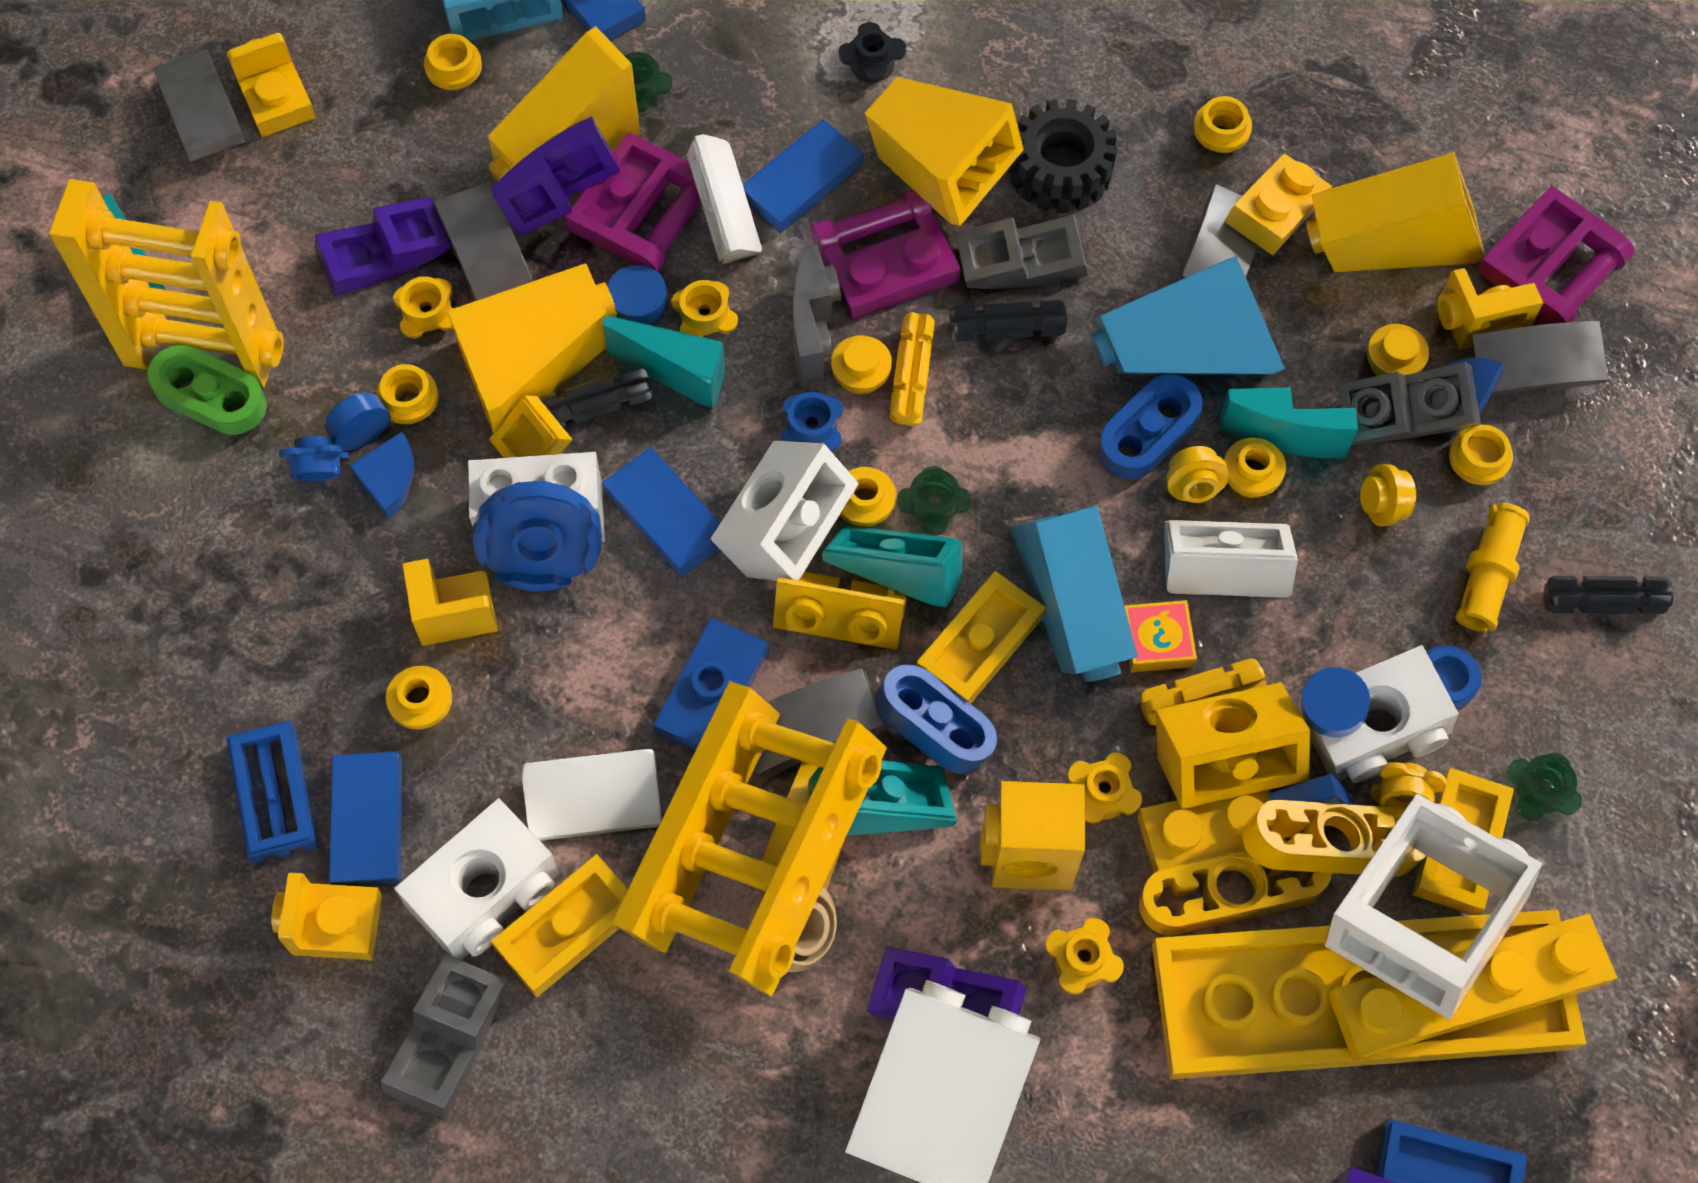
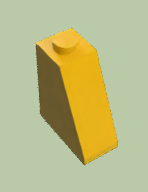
[488,26,641,182]
[864,77,1024,226]
[1306,152,1485,272]
[448,263,617,434]

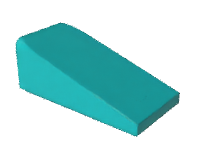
[602,316,726,409]
[822,525,962,608]
[808,760,957,836]

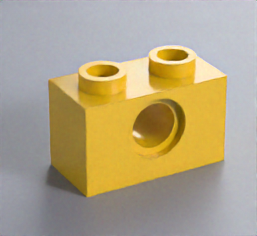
[1156,682,1310,809]
[979,781,1085,891]

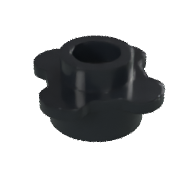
[839,22,906,82]

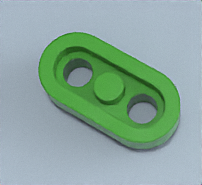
[147,345,267,435]

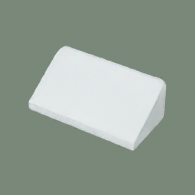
[687,134,762,264]
[1164,520,1298,598]
[521,749,662,841]

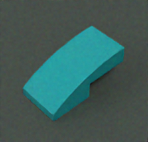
[1219,387,1358,459]

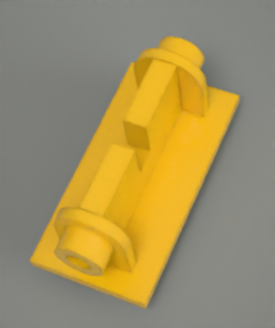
[773,571,907,650]

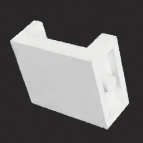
[845,980,1041,1183]

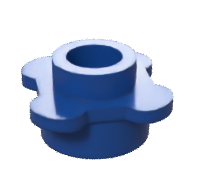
[781,392,843,452]
[279,436,349,481]

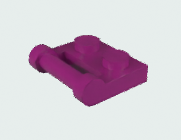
[565,132,701,272]
[1477,185,1635,325]
[810,189,961,321]

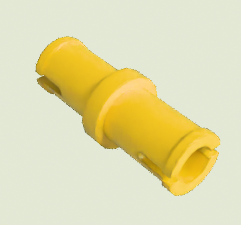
[1455,503,1530,632]

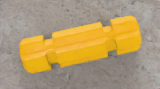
[889,312,935,427]
[1140,658,1266,726]

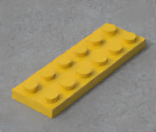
[1152,909,1586,1080]

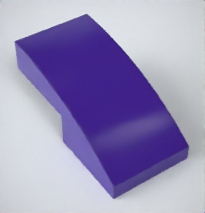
[491,116,620,237]
[314,197,451,296]
[867,946,1026,1022]

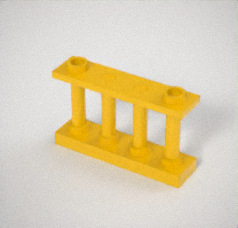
[49,179,284,389]
[612,681,887,997]

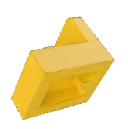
[227,33,316,138]
[1437,268,1543,350]
[271,872,382,960]

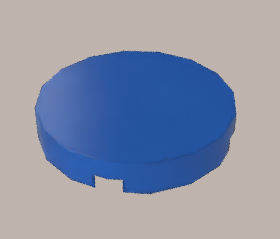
[472,481,602,592]

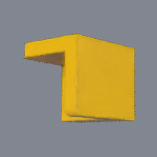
[402,559,498,646]

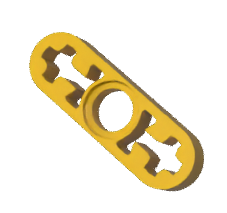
[1242,800,1427,877]
[1139,841,1332,936]

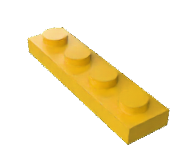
[1328,913,1618,1061]

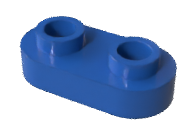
[1098,374,1203,479]
[875,665,997,774]

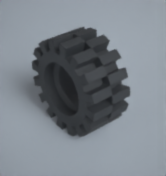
[1009,99,1118,213]

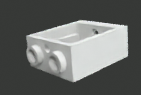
[1325,794,1543,1020]

